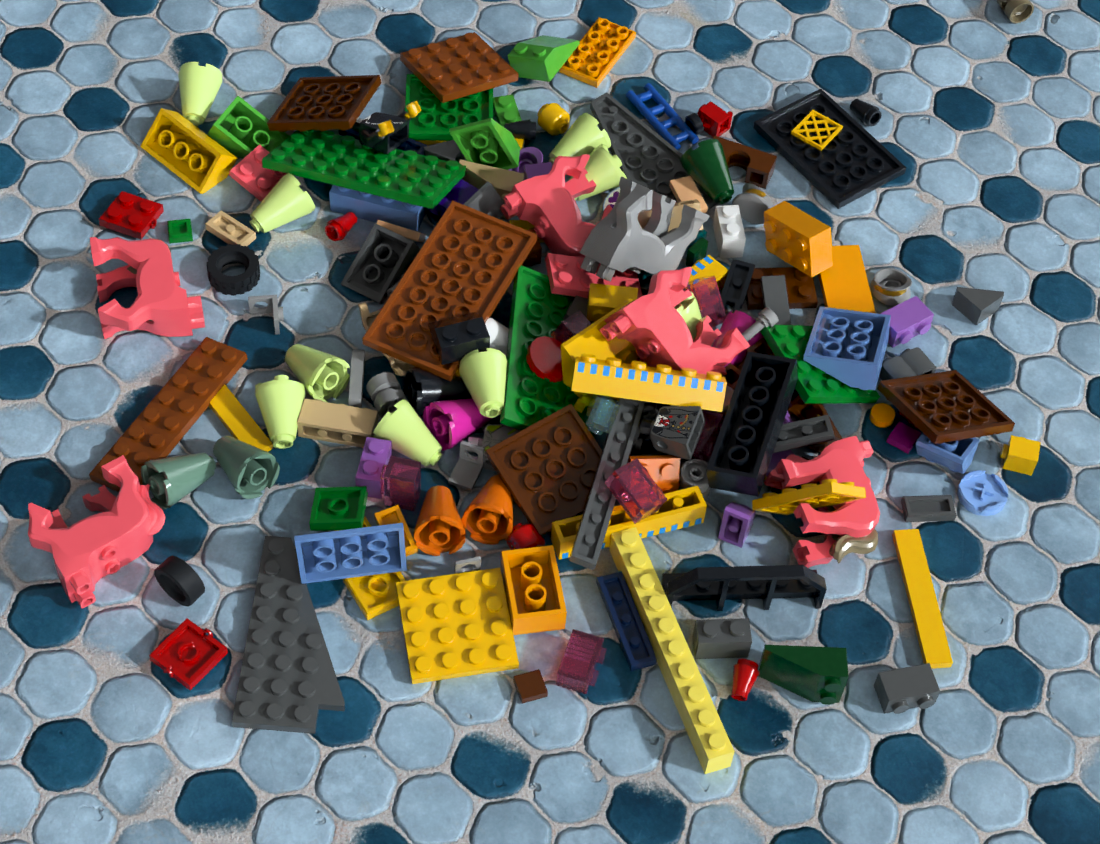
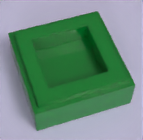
[167,219,193,244]

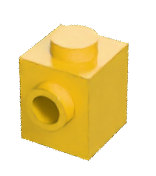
[1000,435,1041,476]

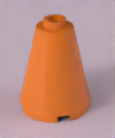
[462,475,513,545]
[413,485,466,556]

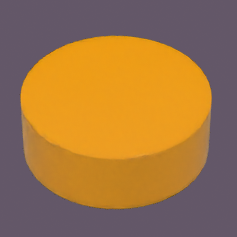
[869,403,895,428]

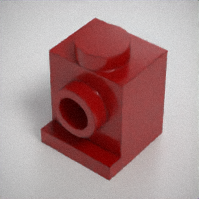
[697,101,733,137]

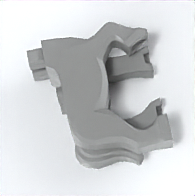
[580,177,710,282]

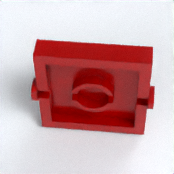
[99,191,164,240]
[149,618,228,691]

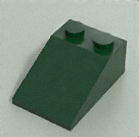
[758,645,849,705]

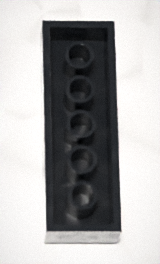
[706,351,798,497]

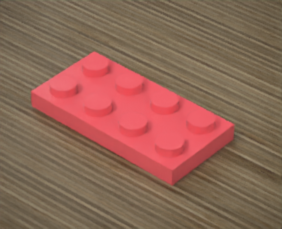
[545,253,643,298]

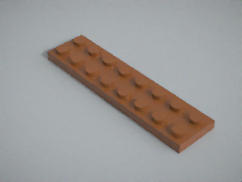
[89,337,248,492]

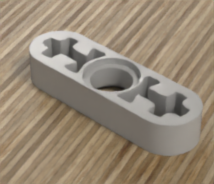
[349,349,365,408]

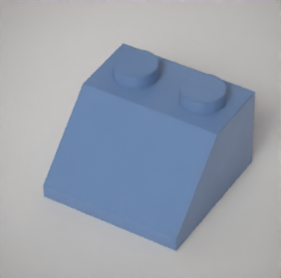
[916,433,979,474]

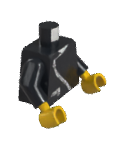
[352,101,421,154]

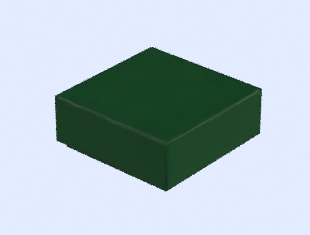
[686,237,708,267]

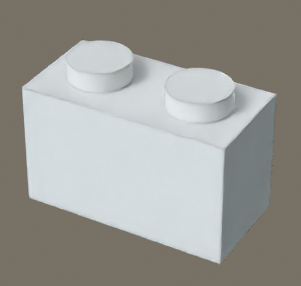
[713,205,746,258]

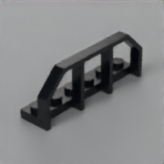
[662,565,827,611]

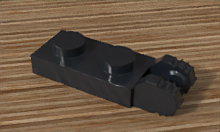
[716,259,755,320]

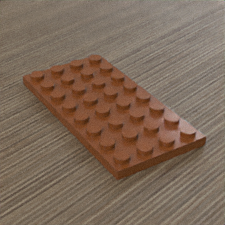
[362,200,537,382]

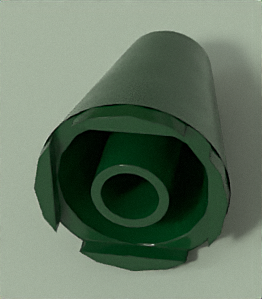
[680,139,734,204]

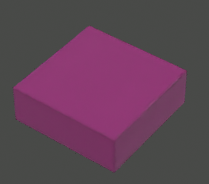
[887,421,921,454]

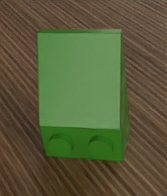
[507,35,580,82]
[207,96,289,159]
[449,118,520,170]

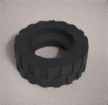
[207,244,260,296]

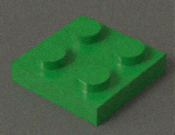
[309,486,368,531]

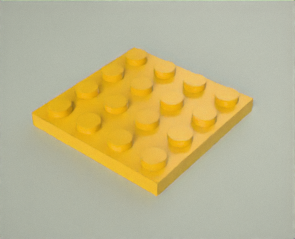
[396,567,519,684]

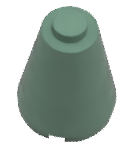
[213,436,280,499]
[141,453,216,510]

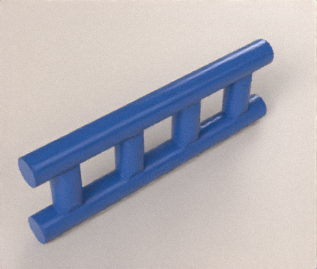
[626,83,699,150]

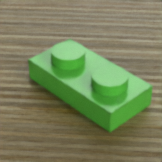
[493,94,522,127]

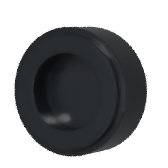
[685,113,704,135]

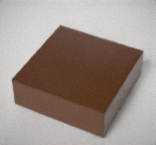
[513,669,548,704]

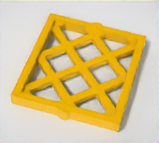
[791,110,843,151]

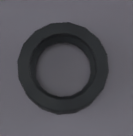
[154,555,205,607]

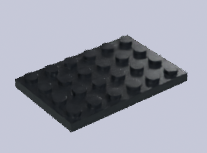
[753,89,907,209]

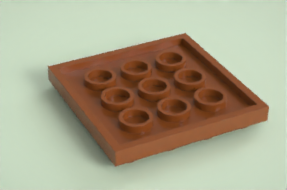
[400,32,518,103]

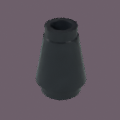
[850,99,882,126]
[504,119,536,141]

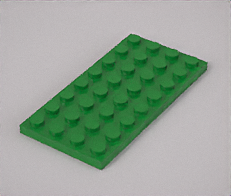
[262,130,466,209]
[500,265,596,437]

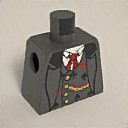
[641,406,705,460]

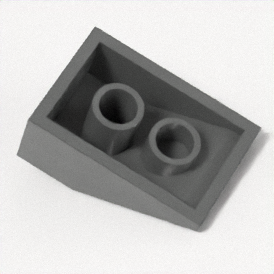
[341,223,420,304]

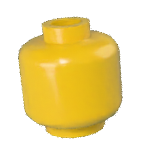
[537,103,570,136]

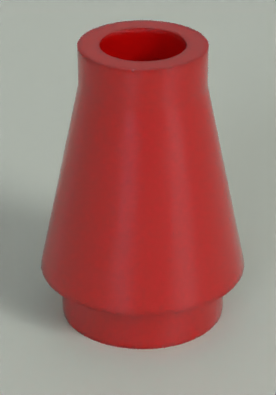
[325,212,357,241]
[731,659,760,701]

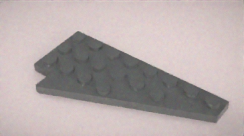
[590,92,718,210]
[232,536,345,734]

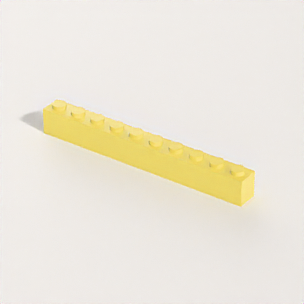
[609,527,735,774]

